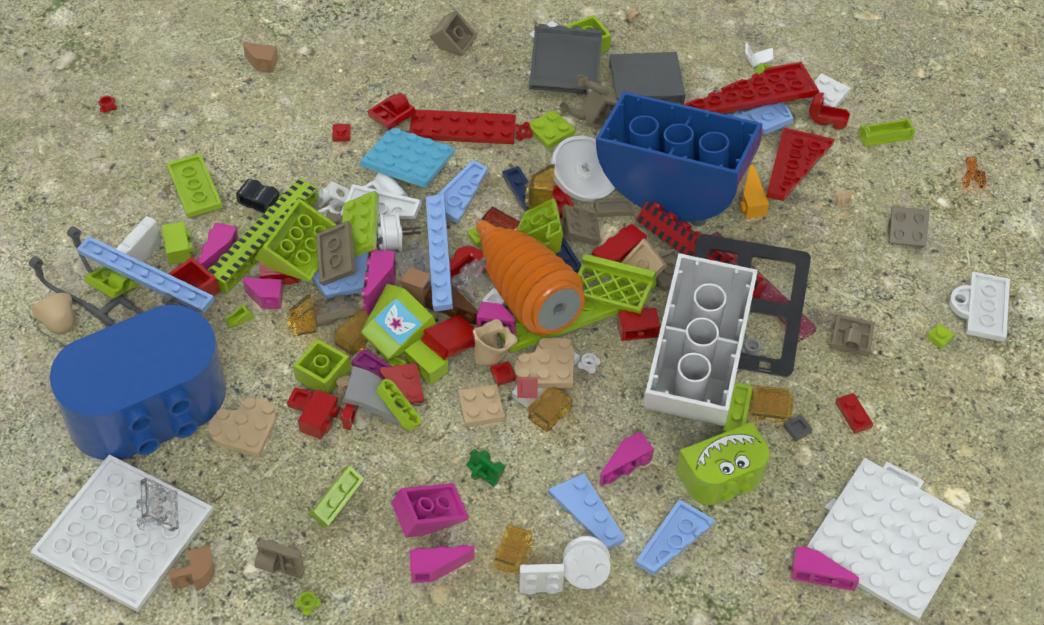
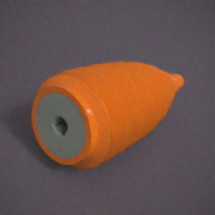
[476,220,585,335]

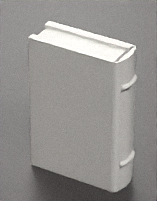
[116,216,161,262]

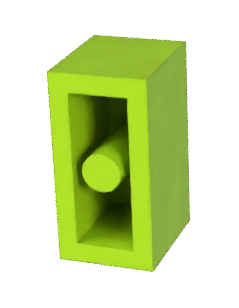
[162,221,194,265]
[405,339,449,385]

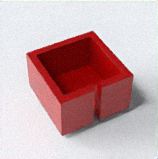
[168,257,219,308]

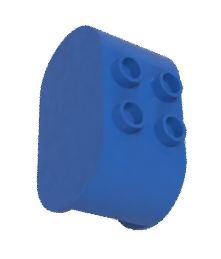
[50,305,226,460]

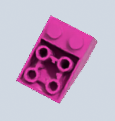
[362,250,396,318]

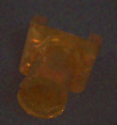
[962,156,986,188]

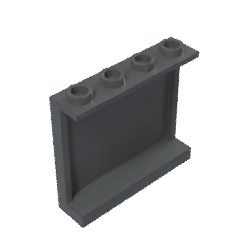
[529,24,603,94]
[609,52,685,105]

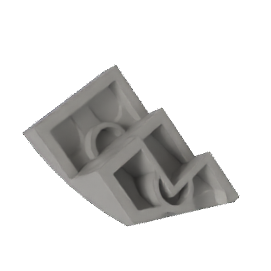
[344,366,400,424]

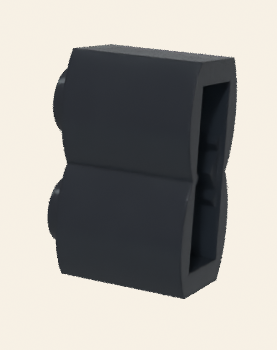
[236,179,279,214]

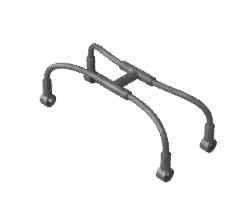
[29,226,176,326]

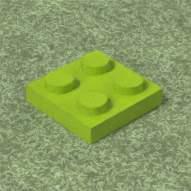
[530,110,576,149]

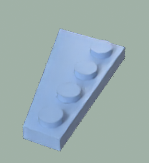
[548,473,626,550]
[635,499,715,576]

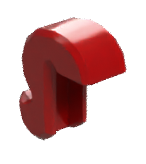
[809,93,850,130]
[449,246,486,279]

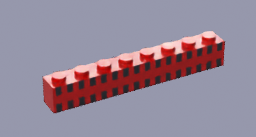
[636,201,768,299]

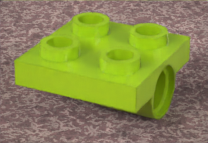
[84,266,140,298]

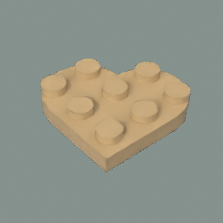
[514,337,574,388]
[208,397,276,458]

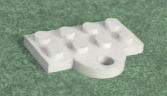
[949,272,1010,342]

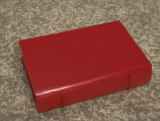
[420,315,475,360]

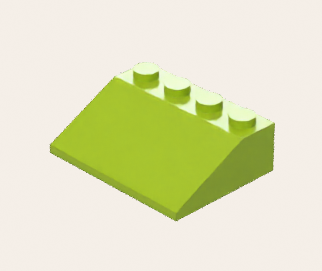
[255,198,337,282]

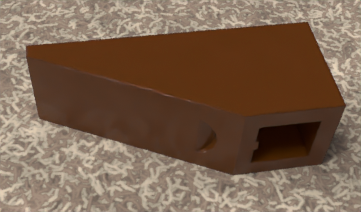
[426,285,479,325]

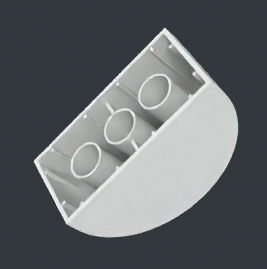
[643,253,758,426]

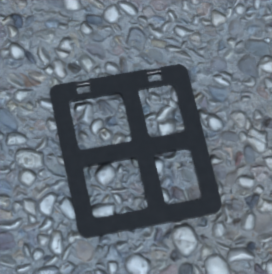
[694,234,811,377]

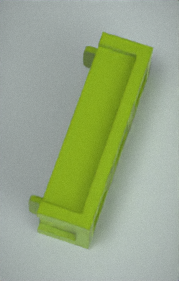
[858,117,916,147]
[723,382,753,433]
[307,465,364,528]

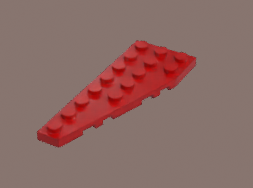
[683,62,819,114]

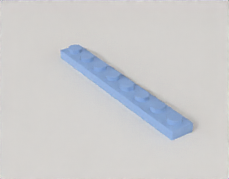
[426,194,453,312]
[77,236,215,314]

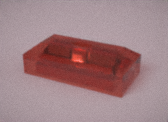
[482,206,520,231]

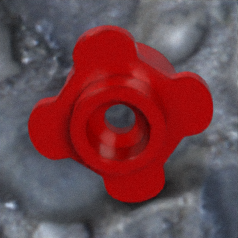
[98,96,117,113]
[514,122,533,141]

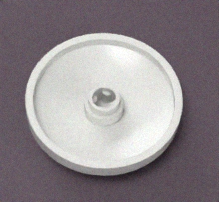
[550,136,615,202]

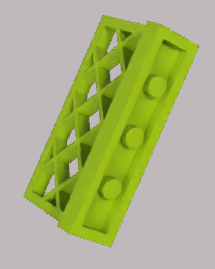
[578,254,657,314]

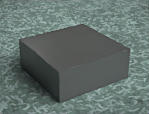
[784,414,813,442]

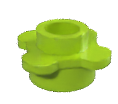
[294,591,321,616]

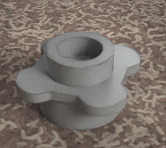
[741,338,763,356]

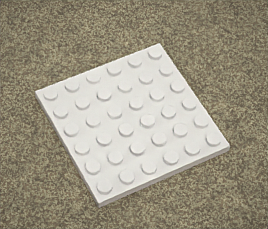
[30,455,214,612]
[807,458,977,622]

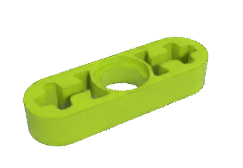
[376,379,421,431]

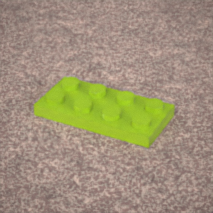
[166,153,223,218]
[342,191,379,257]

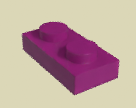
[351,349,392,380]

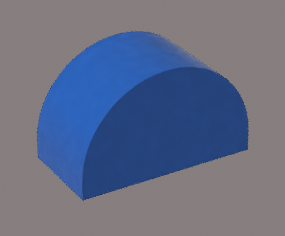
[596,91,762,221]

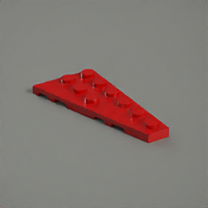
[766,127,835,201]

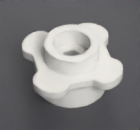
[578,353,600,374]

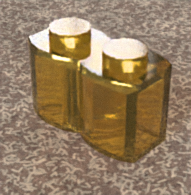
[528,386,573,432]
[494,524,535,575]

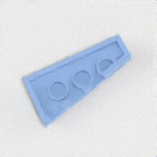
[437,160,488,224]

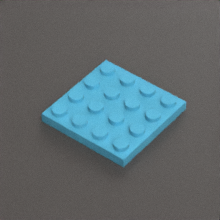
[360,128,455,188]

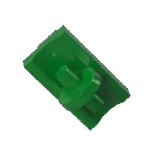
[466,449,505,487]

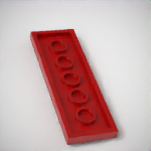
[409,109,516,145]

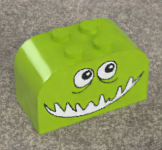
[676,422,770,505]

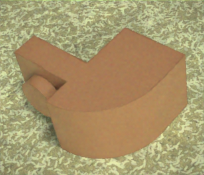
[169,546,215,591]

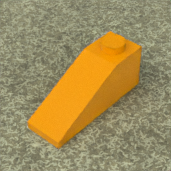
[739,164,769,219]

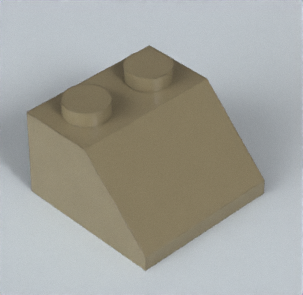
[429,10,477,56]

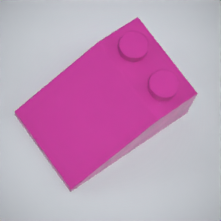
[391,483,469,538]

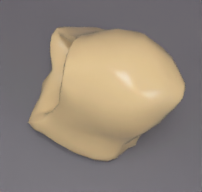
[32,293,74,334]
[473,319,518,367]

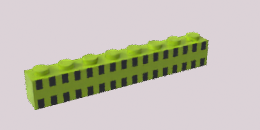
[208,178,318,294]

